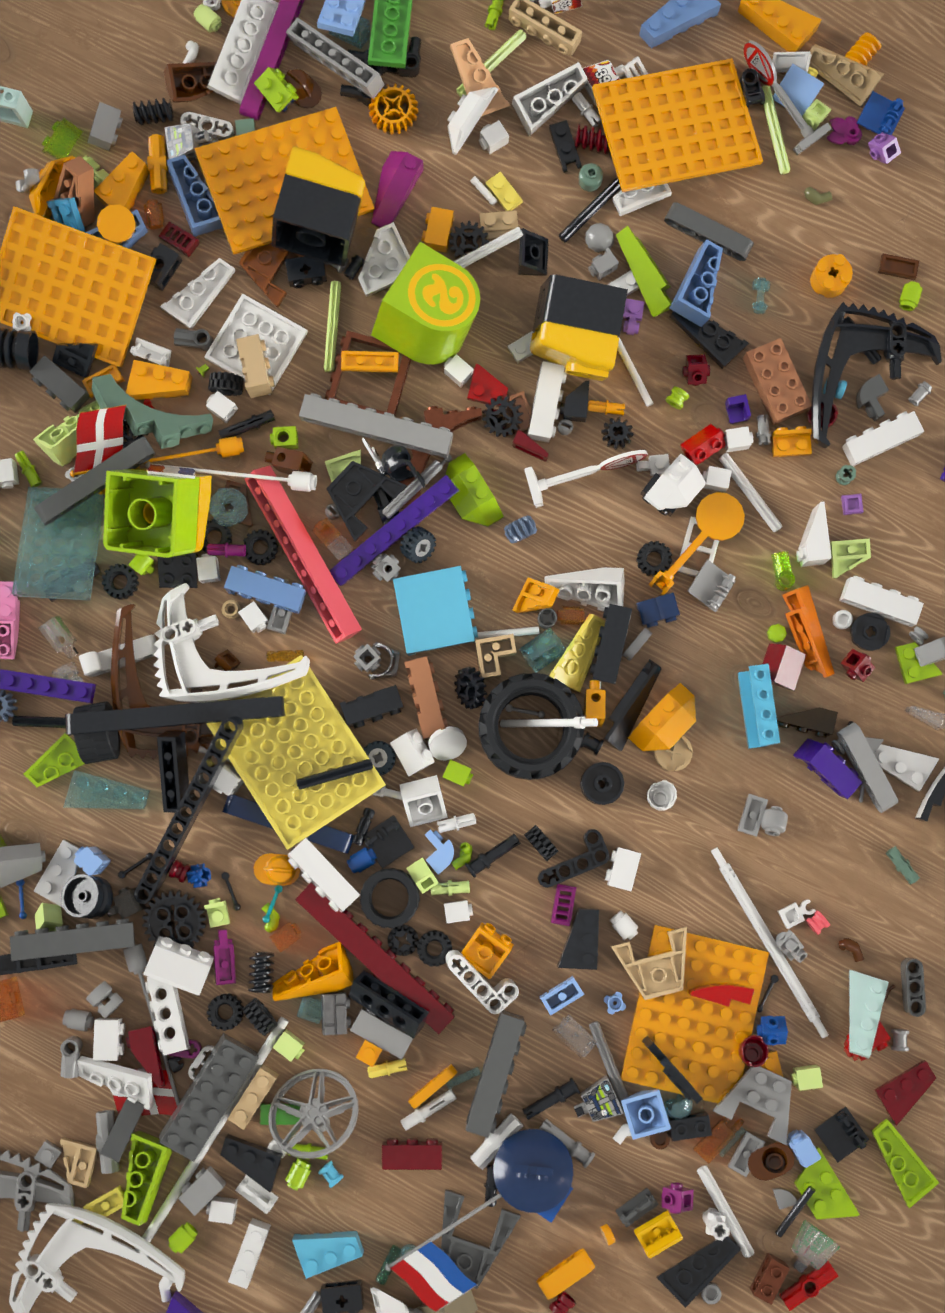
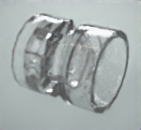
[52,662,84,682]

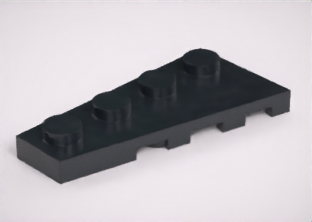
[669,311,749,369]

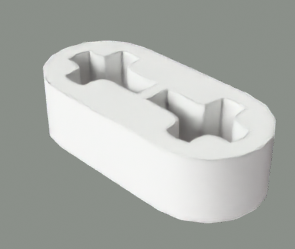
[188,1045,215,1080]

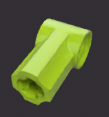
[128,554,155,575]

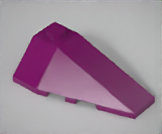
[371,151,424,228]

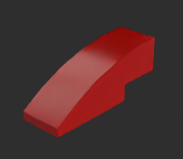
[688,983,755,1007]

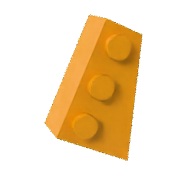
[94,151,149,210]
[126,360,193,400]

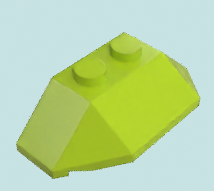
[445,453,504,527]

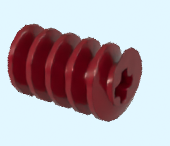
[575,123,610,155]

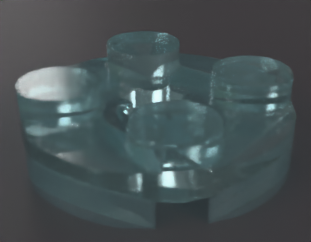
[209,488,248,527]

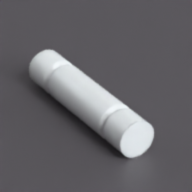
[470,176,498,206]

